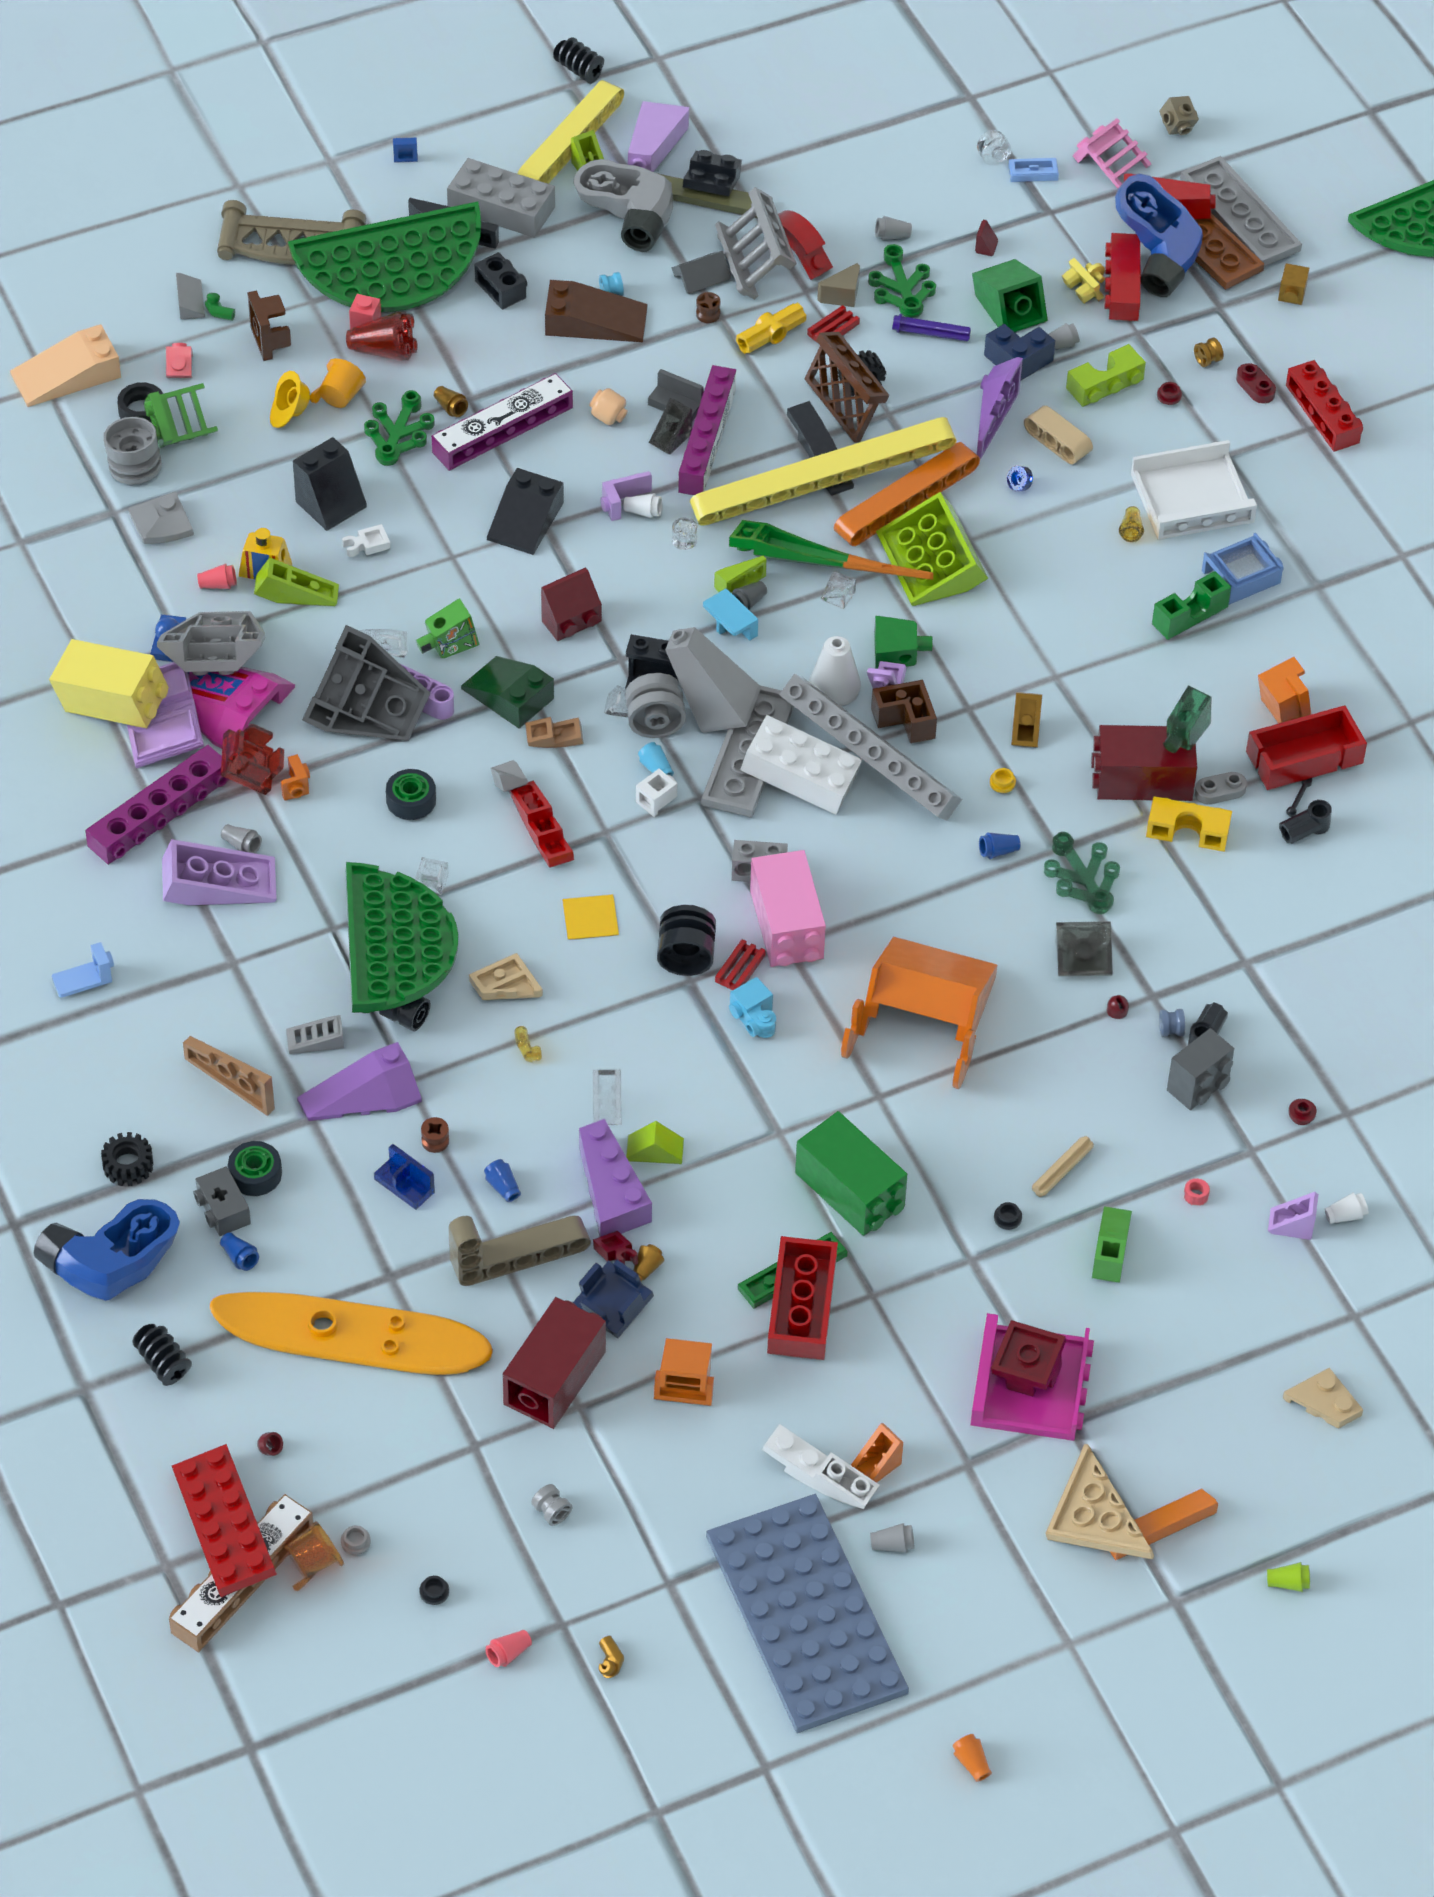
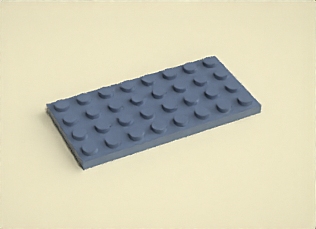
[706,1493,909,1733]

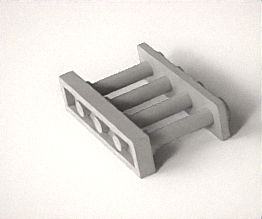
[715,187,797,300]

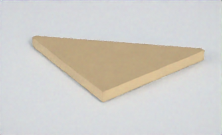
[1045,1444,1154,1559]

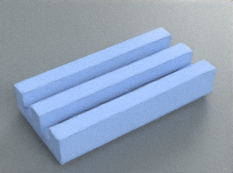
[1008,158,1059,182]

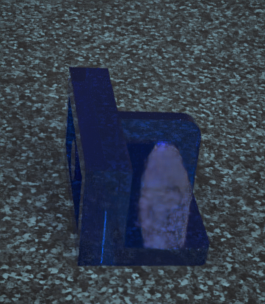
[374,1144,435,1210]

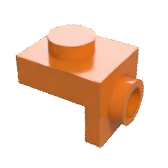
[281,754,310,801]

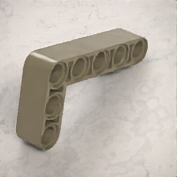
[448,1215,591,1286]

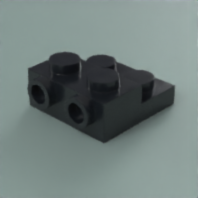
[682,150,742,196]

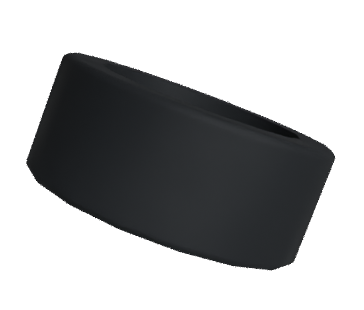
[117,382,163,423]

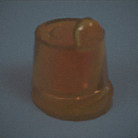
[284,1521,344,1591]

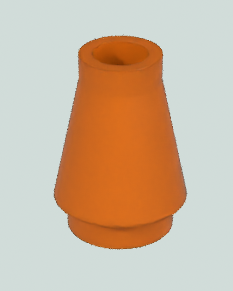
[953,1734,992,1782]

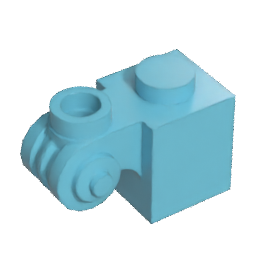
[729,977,776,1038]

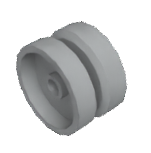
[625,673,686,738]

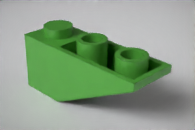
[1092,1206,1132,1283]

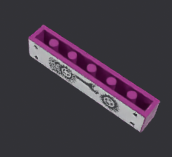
[678,365,736,495]
[431,373,573,471]

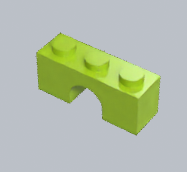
[1066,344,1146,407]

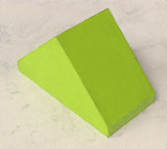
[571,130,604,171]
[626,1121,684,1164]

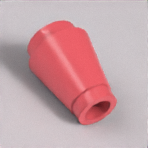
[197,564,237,589]
[486,1630,532,1667]

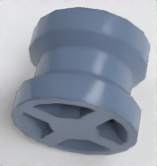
[1159,1009,1185,1037]

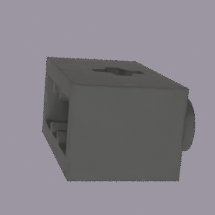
[193,1166,251,1236]

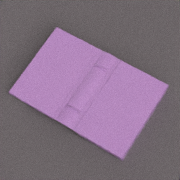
[127,662,204,768]

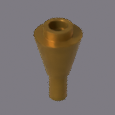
[633,1244,665,1282]

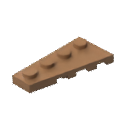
[183,1036,275,1116]

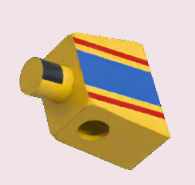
[239,528,293,580]

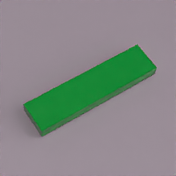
[738,1232,848,1309]

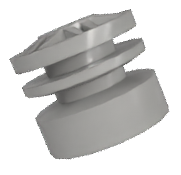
[104,417,162,485]

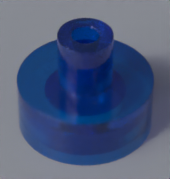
[1007,466,1033,491]

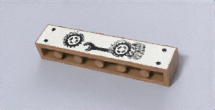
[169,1494,314,1653]

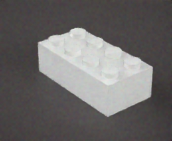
[740,715,863,815]

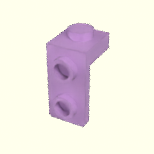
[600,471,652,521]
[867,661,907,688]

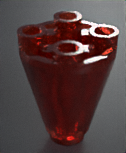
[346,311,418,361]

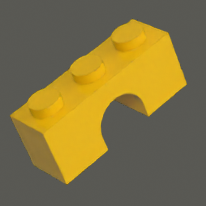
[1146,797,1232,852]

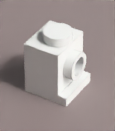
[636,769,677,817]

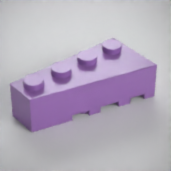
[579,1119,652,1237]

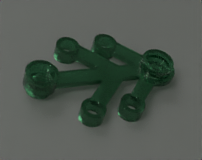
[1043,832,1120,914]

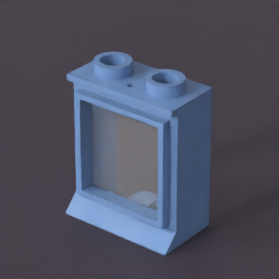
[1202,533,1284,605]

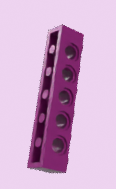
[85,745,230,865]

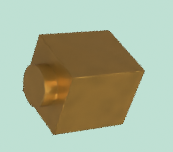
[1278,263,1310,305]

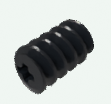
[553,37,604,84]
[132,1324,192,1386]

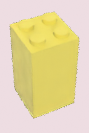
[49,639,169,728]

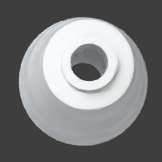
[809,636,861,706]

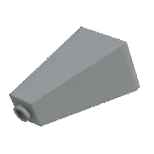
[665,627,761,733]

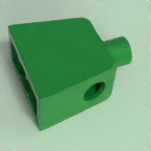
[874,616,933,669]

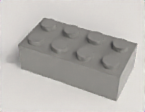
[447,158,555,238]

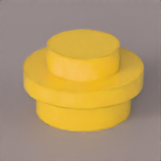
[989,768,1016,793]

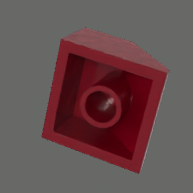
[541,567,602,641]

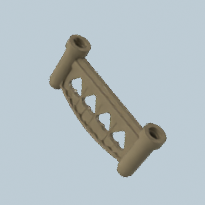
[217,200,367,265]

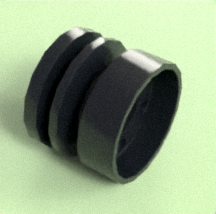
[657,905,716,976]

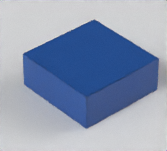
[393,137,418,163]

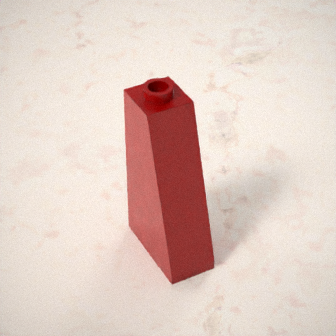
[1124,173,1216,219]

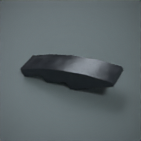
[787,401,854,496]

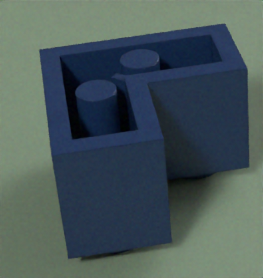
[984,324,1056,381]

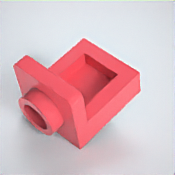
[166,343,193,378]

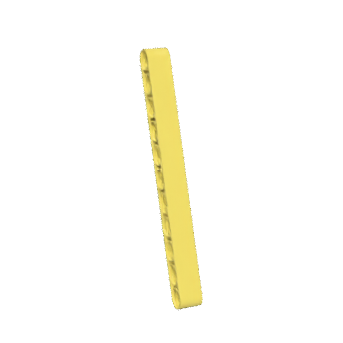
[690,417,957,526]

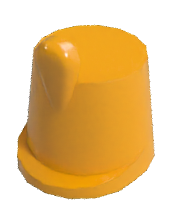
[310,358,366,408]

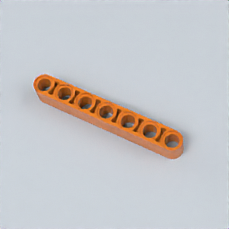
[834,442,980,546]

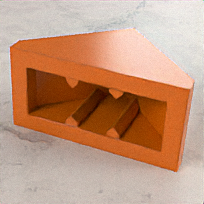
[851,1423,903,1483]

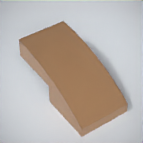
[525,717,584,748]

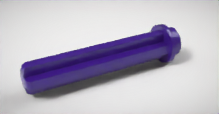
[892,313,971,342]

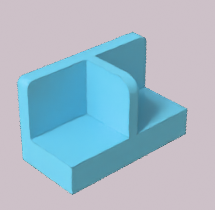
[703,589,758,641]

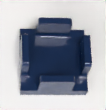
[573,1260,654,1338]

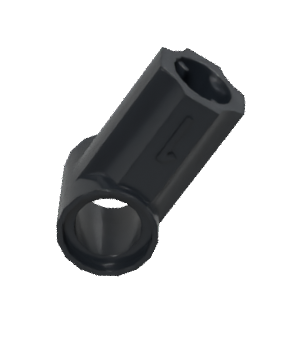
[1279,800,1332,844]
[1187,1002,1228,1046]

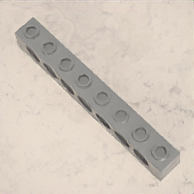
[779,674,963,821]

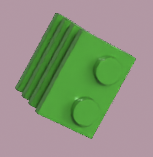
[144,383,218,448]

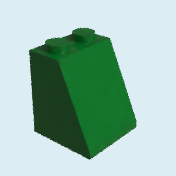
[972,259,1048,332]

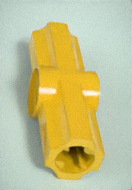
[736,302,807,354]

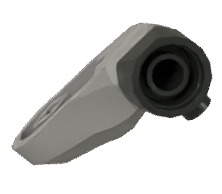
[573,159,673,252]

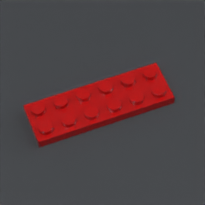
[172,1444,277,1597]

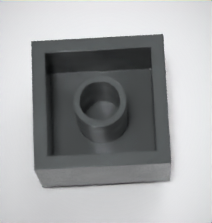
[1167,1028,1234,1110]

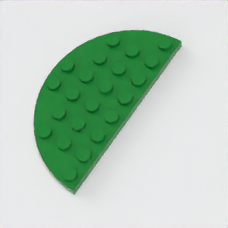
[1348,180,1434,257]
[288,201,481,312]
[345,862,458,1014]

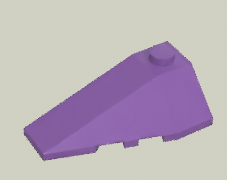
[977,357,1023,459]
[297,1042,422,1121]

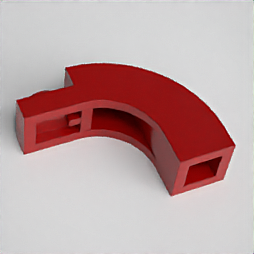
[778,210,833,280]

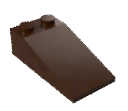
[545,280,648,343]

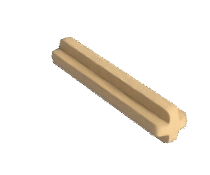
[1032,1136,1094,1197]

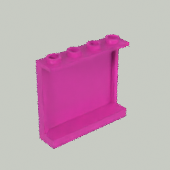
[970,1313,1094,1441]

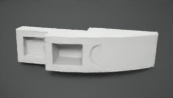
[762,1424,880,1509]

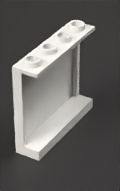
[1131,440,1257,540]

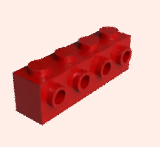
[1104,233,1140,321]
[1286,360,1363,452]

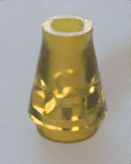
[1119,506,1144,542]

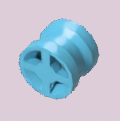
[599,272,624,296]

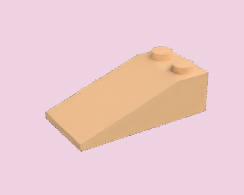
[10,324,121,407]

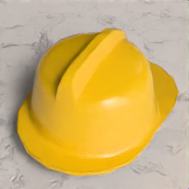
[270,370,310,428]

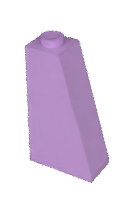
[628,101,689,172]

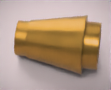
[434,386,468,417]

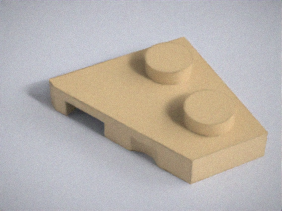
[469,953,543,1000]
[1283,1368,1363,1429]

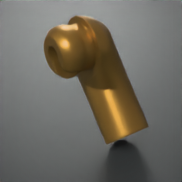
[599,1636,624,1678]

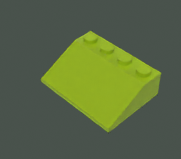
[876,492,988,606]

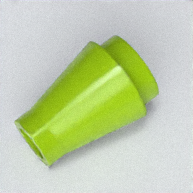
[1267,1562,1310,1592]

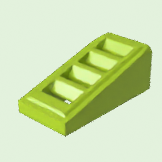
[714,556,767,593]

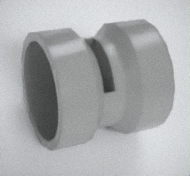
[531,1484,573,1526]

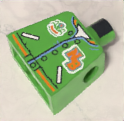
[416,598,480,658]

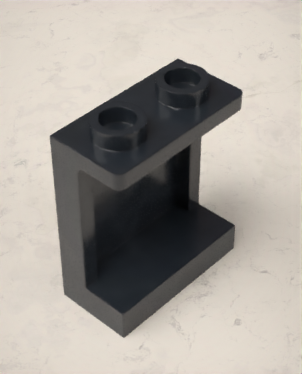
[625,634,679,690]

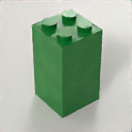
[795,1111,908,1236]

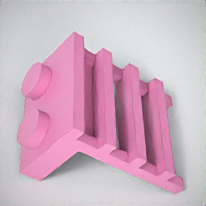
[1073,118,1151,188]

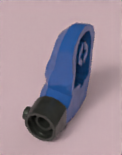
[1115,173,1203,297]

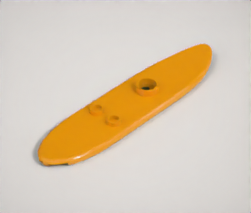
[210,1292,493,1375]

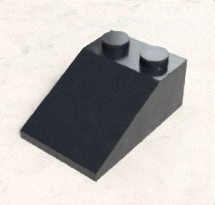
[487,468,564,555]

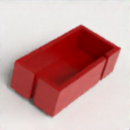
[1246,705,1367,790]

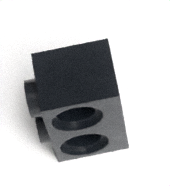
[474,252,528,310]

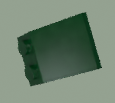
[461,656,554,729]

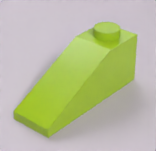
[254,557,339,606]

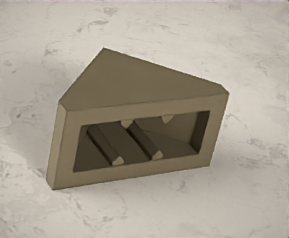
[817,263,860,307]

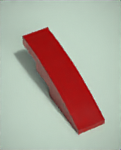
[509,780,574,868]

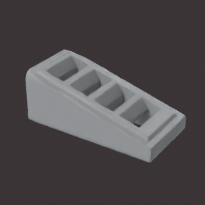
[286,1015,344,1054]

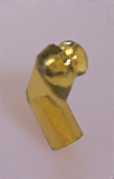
[514,1026,542,1063]

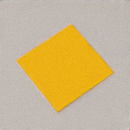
[562,894,619,940]

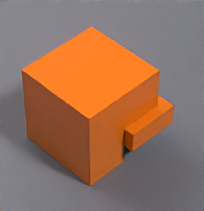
[1258,657,1311,723]
[654,1338,714,1406]

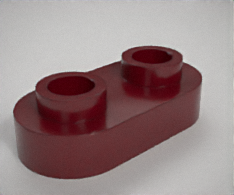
[1236,363,1276,404]

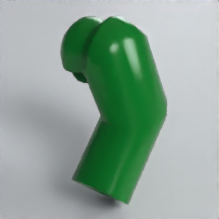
[205,292,235,321]

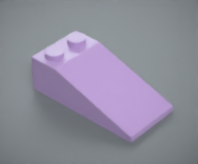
[162,839,276,905]

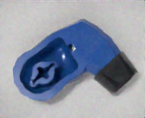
[33,1199,180,1301]

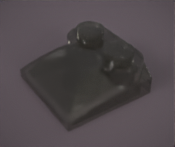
[1055,921,1113,976]

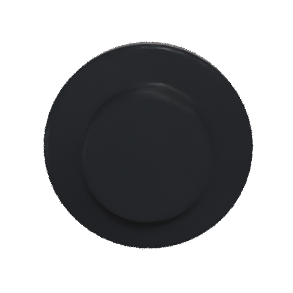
[994,1202,1022,1230]
[419,1575,449,1605]

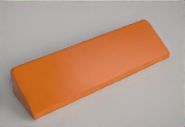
[1110,1488,1218,1560]

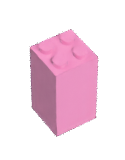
[750,850,826,967]

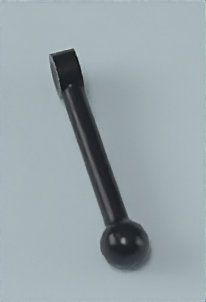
[1286,778,1312,817]

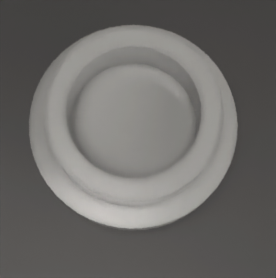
[341,1525,371,1555]

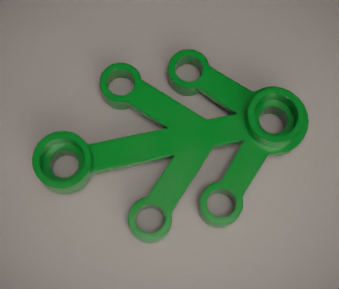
[868,244,936,318]
[364,390,435,466]

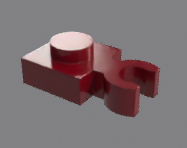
[593,1231,638,1265]

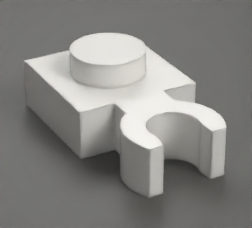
[342,524,391,557]

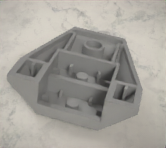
[157,611,265,675]

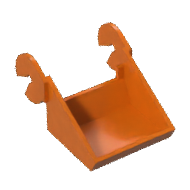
[841,936,998,1089]

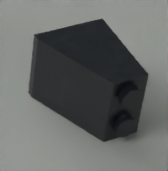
[293,437,367,531]

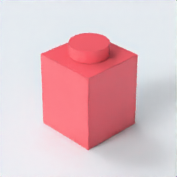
[349,294,381,337]

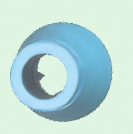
[638,742,674,776]

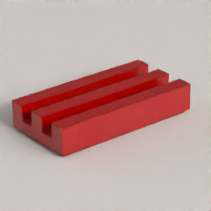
[807,305,860,343]
[715,939,766,990]

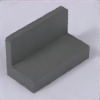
[671,251,731,294]
[648,369,704,423]

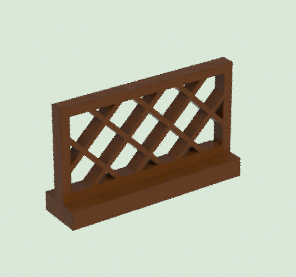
[804,332,890,443]

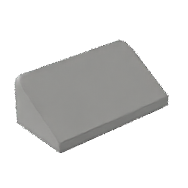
[176,273,205,319]

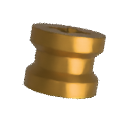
[1194,337,1224,367]

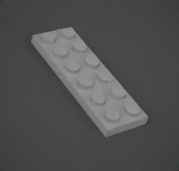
[1180,156,1302,267]
[701,685,794,817]

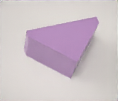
[1268,1192,1319,1240]

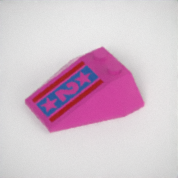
[188,667,295,755]

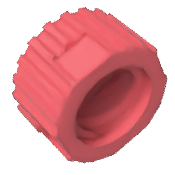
[1184,1178,1210,1205]

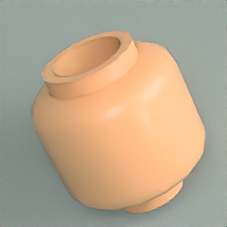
[589,388,628,426]

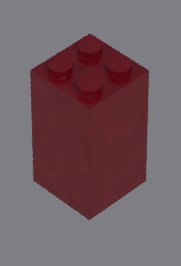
[1091,725,1198,801]
[503,1297,606,1429]

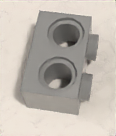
[732,840,788,882]

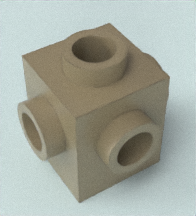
[1159,96,1199,135]

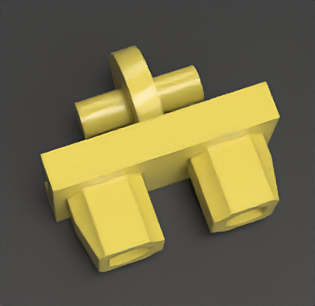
[1062,258,1105,303]

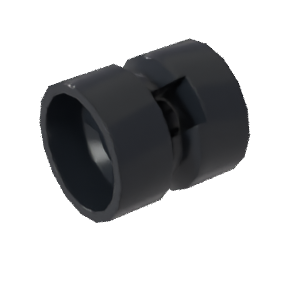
[379,997,431,1031]

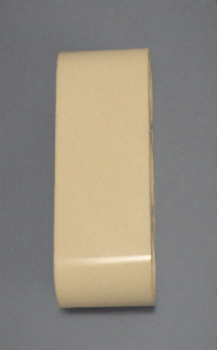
[1024,405,1093,464]

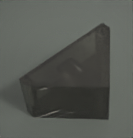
[649,398,692,454]

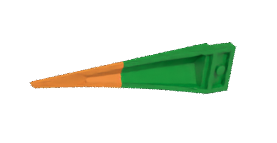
[729,520,934,580]

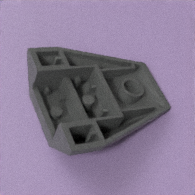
[302,625,431,741]

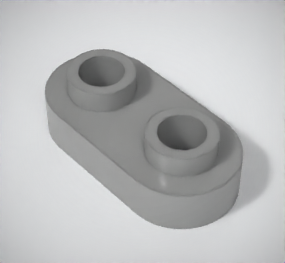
[1195,772,1247,804]

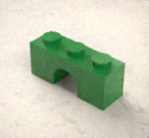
[1152,571,1231,640]

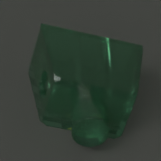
[1163,685,1212,753]

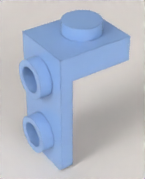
[52,942,114,998]

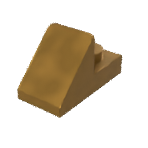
[1011,692,1042,747]

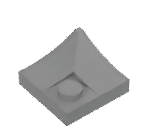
[128,491,194,544]

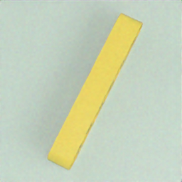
[517,80,624,184]

